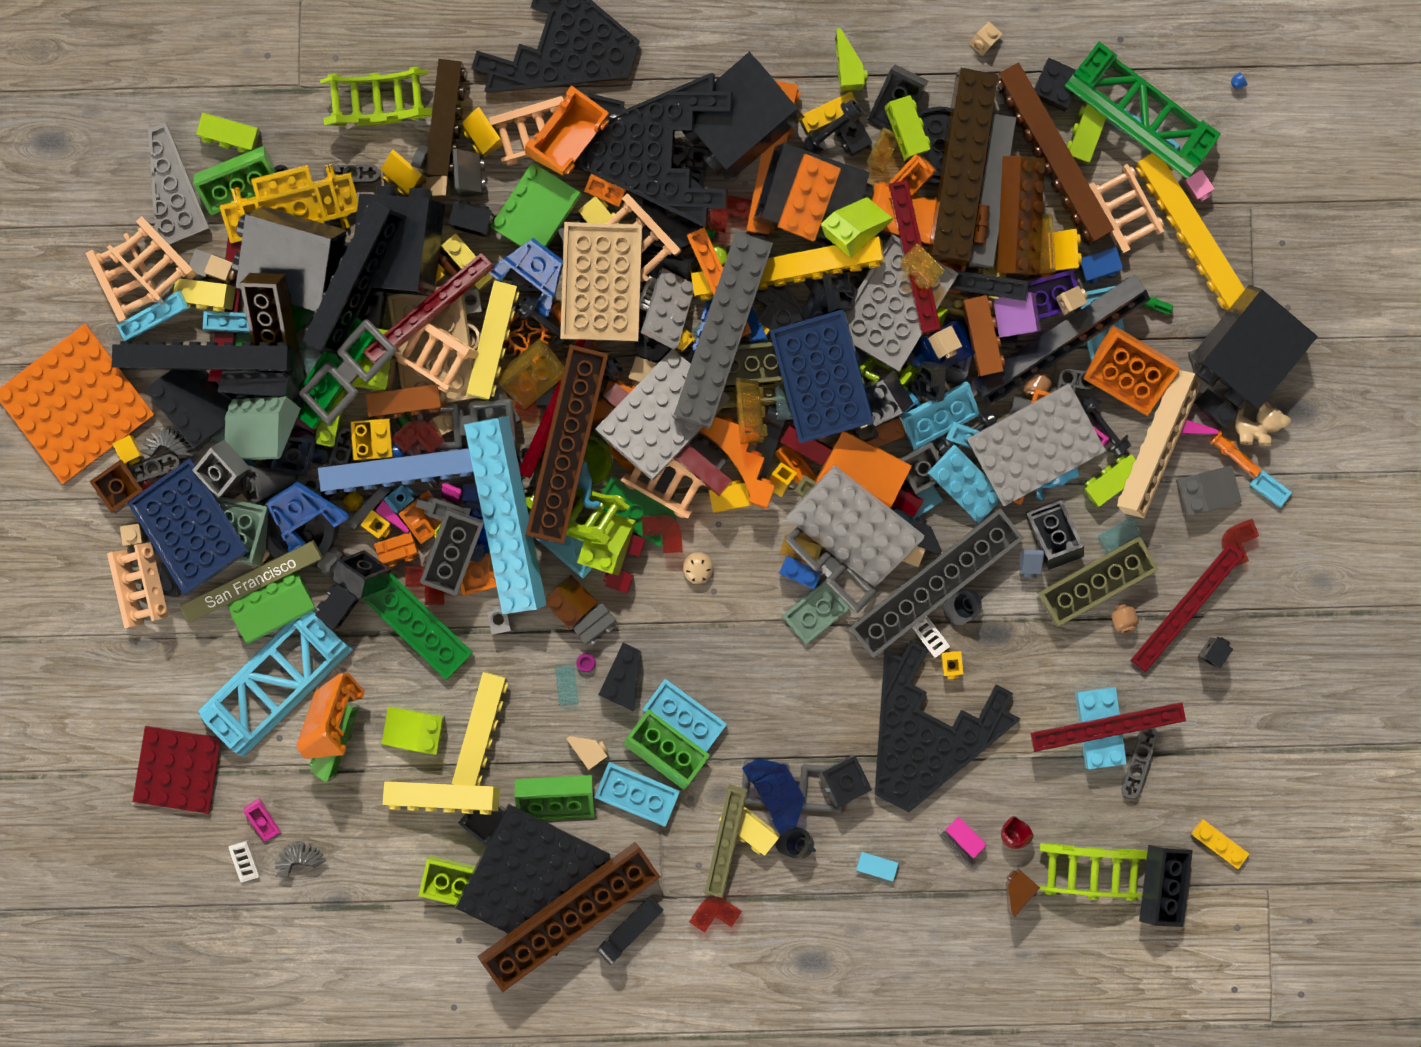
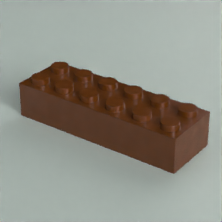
[997,156,1045,275]

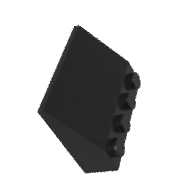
[145,370,232,450]

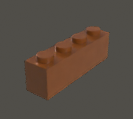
[962,295,1005,376]
[366,384,447,420]

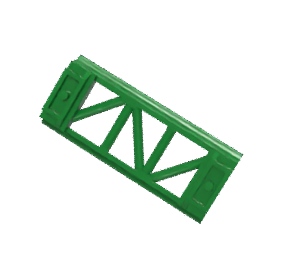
[1065,41,1221,179]

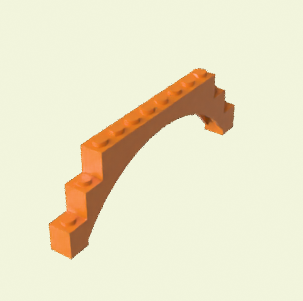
[592,380,776,510]

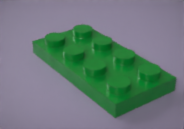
[602,476,677,547]

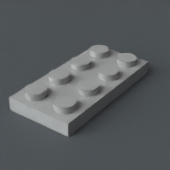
[641,268,694,349]

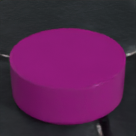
[576,653,596,672]

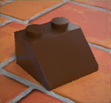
[89,459,143,514]
[545,575,598,629]

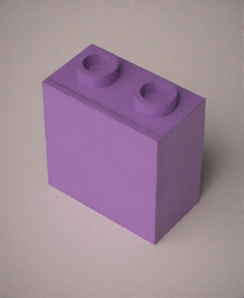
[993,292,1041,338]

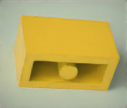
[709,480,751,513]

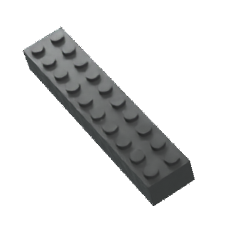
[673,231,773,429]
[848,508,1024,658]

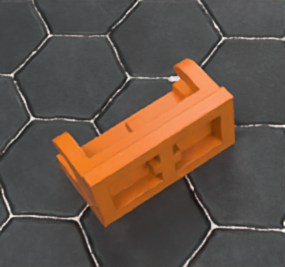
[890,154,936,197]
[584,173,628,207]

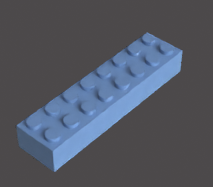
[317,449,474,495]

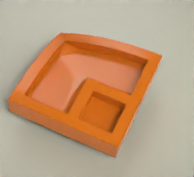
[398,489,442,544]

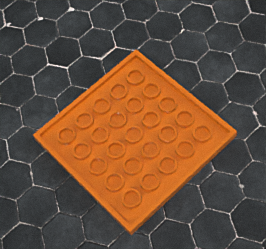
[0,324,155,484]

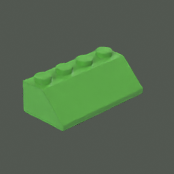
[193,146,276,216]
[228,571,316,645]
[622,709,710,790]
[515,775,595,821]

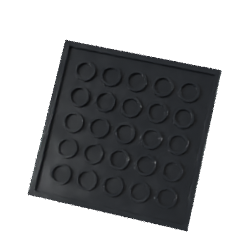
[454,803,610,957]

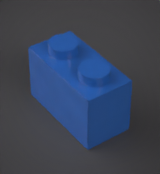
[1079,247,1123,284]
[779,556,822,589]

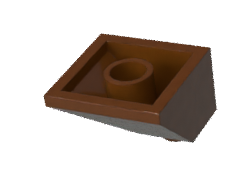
[1006,868,1040,917]

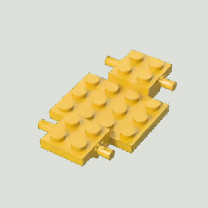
[220,164,358,243]

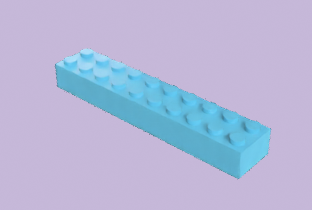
[464,416,547,614]

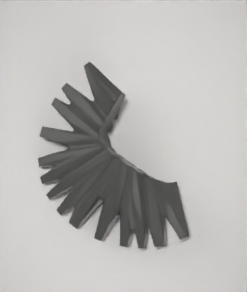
[140,428,193,459]
[275,842,326,877]

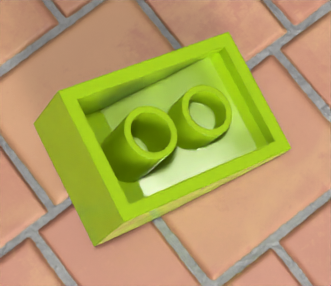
[835,28,868,93]
[821,197,893,257]
[577,511,636,576]
[382,706,445,755]

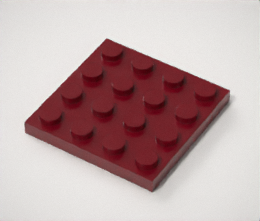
[132,726,222,814]

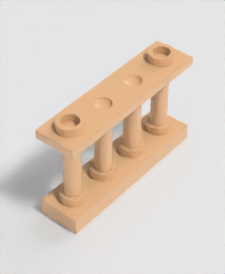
[489,96,563,166]
[1089,164,1164,255]
[607,193,682,282]
[107,216,196,306]
[86,233,164,323]
[394,321,479,393]
[621,459,706,519]
[107,542,169,628]

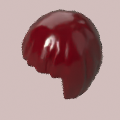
[1001,816,1034,849]

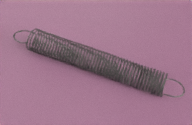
[937,828,978,870]

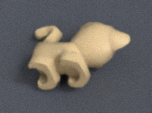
[1226,401,1291,446]

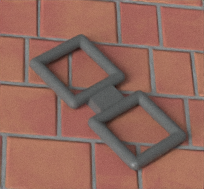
[299,319,396,425]
[417,399,516,452]
[785,527,877,613]
[742,759,844,814]

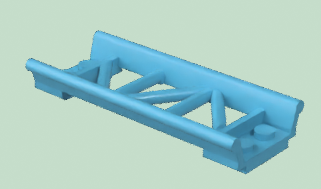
[198,611,353,757]

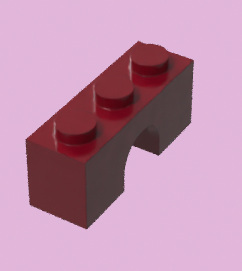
[603,534,646,593]

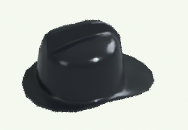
[943,590,984,626]
[775,825,816,859]

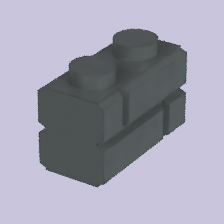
[573,603,617,645]

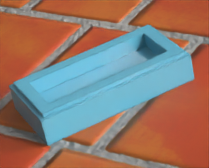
[1249,470,1292,508]
[856,851,899,881]

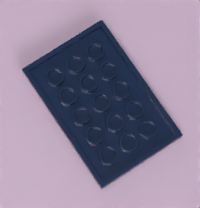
[770,309,875,443]
[127,458,249,596]

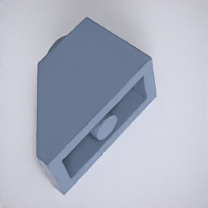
[1020,550,1044,578]

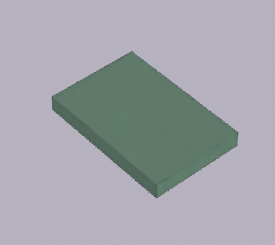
[782,579,850,645]

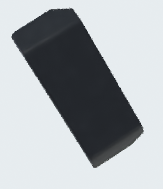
[641,246,699,283]

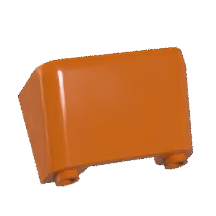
[525,85,609,175]
[870,182,937,247]
[296,673,365,759]

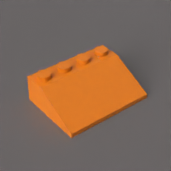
[1084,325,1180,416]
[815,431,912,508]

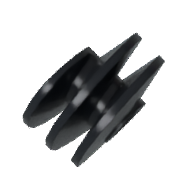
[635,330,669,362]

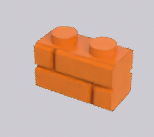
[374,532,419,568]

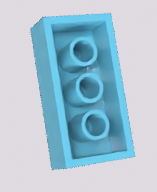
[1075,687,1127,769]

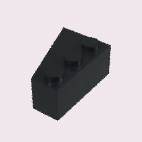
[598,642,641,711]

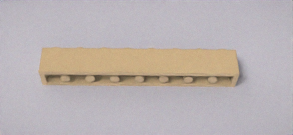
[1117,370,1202,518]

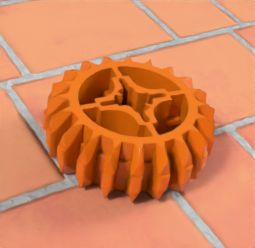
[503,309,552,359]

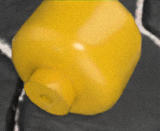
[343,491,364,512]

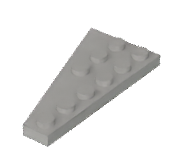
[148,122,210,251]

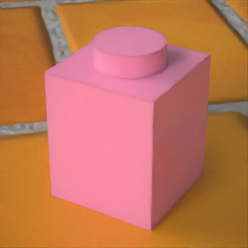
[1183,170,1215,202]

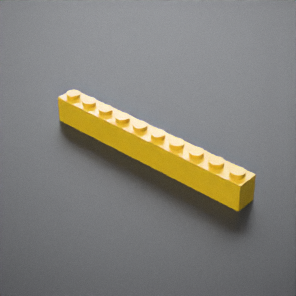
[1135,153,1245,311]
[691,237,885,301]

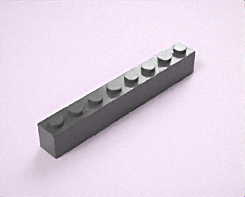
[969,114,1016,270]

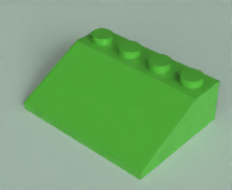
[490,163,582,248]
[310,702,360,782]

